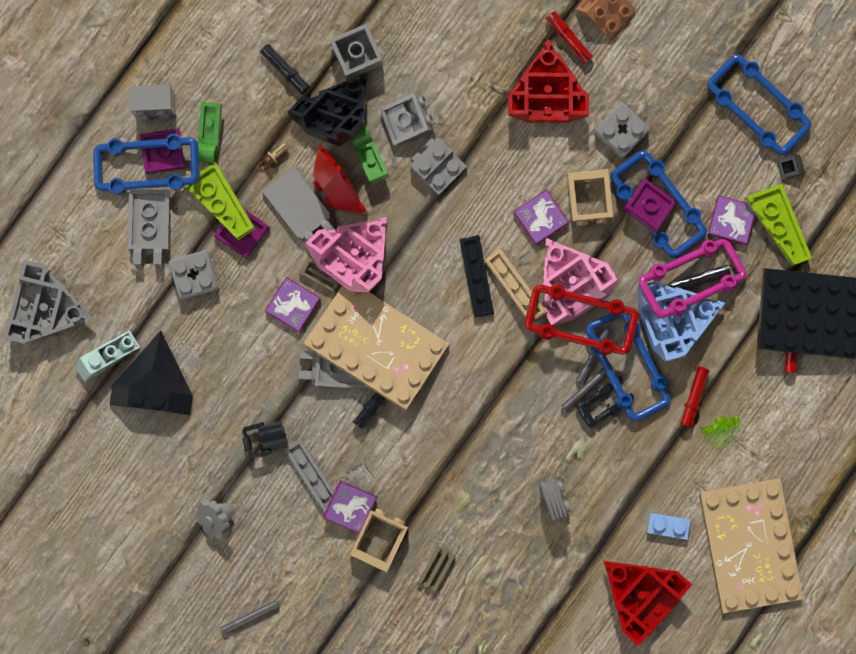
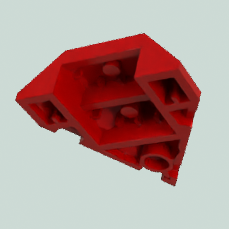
[508,39,589,123]
[312,146,368,216]
[603,560,693,647]

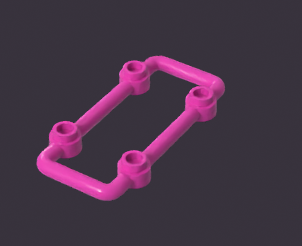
[638,238,747,318]

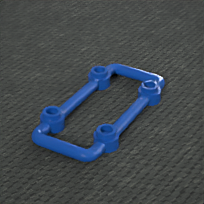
[707,54,812,155]
[93,134,199,195]
[610,151,707,258]
[586,313,671,421]

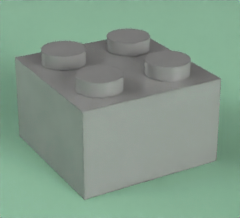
[330,23,383,80]
[129,85,176,121]

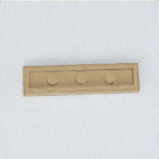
[485,248,548,323]

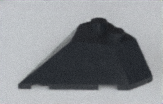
[288,73,367,147]
[110,330,193,415]

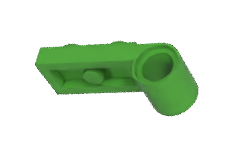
[198,101,222,163]
[350,123,389,184]

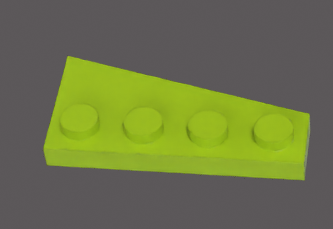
[185,162,255,240]
[744,184,812,266]

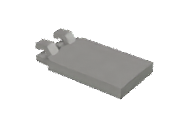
[262,167,334,241]
[128,190,170,267]
[298,350,372,390]

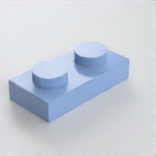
[646,513,691,540]

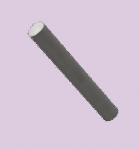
[576,327,611,384]
[561,369,607,412]
[221,600,279,634]

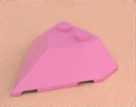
[305,217,387,293]
[542,238,619,326]

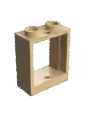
[567,169,613,226]
[350,508,408,572]

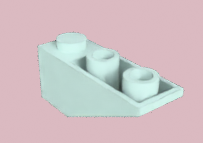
[74,330,140,382]

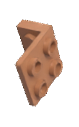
[575,0,636,39]

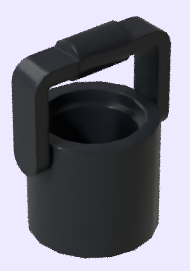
[242,420,288,459]

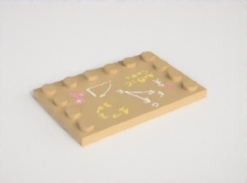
[303,286,449,411]
[699,478,803,613]

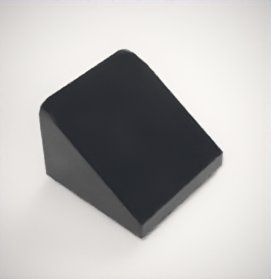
[777,154,805,179]

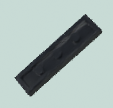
[459,235,494,318]

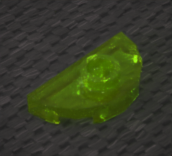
[701,415,740,436]

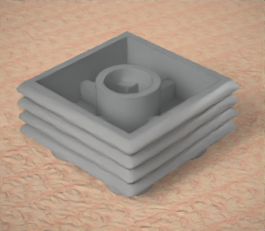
[594,102,650,159]
[169,250,219,300]
[540,478,571,521]

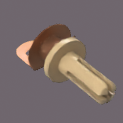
[256,143,288,173]

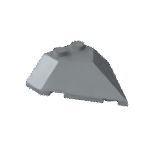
[3,260,93,344]

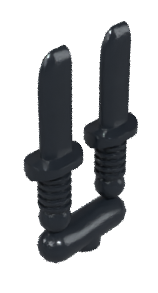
[576,376,634,428]

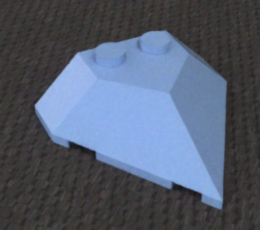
[637,281,725,362]

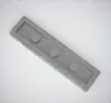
[283,438,334,512]

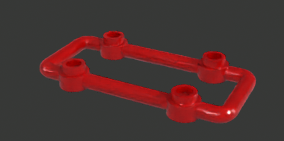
[524,284,639,355]

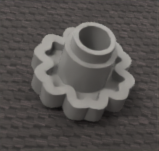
[196,499,233,540]

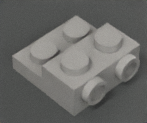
[379,93,435,146]
[410,137,467,196]

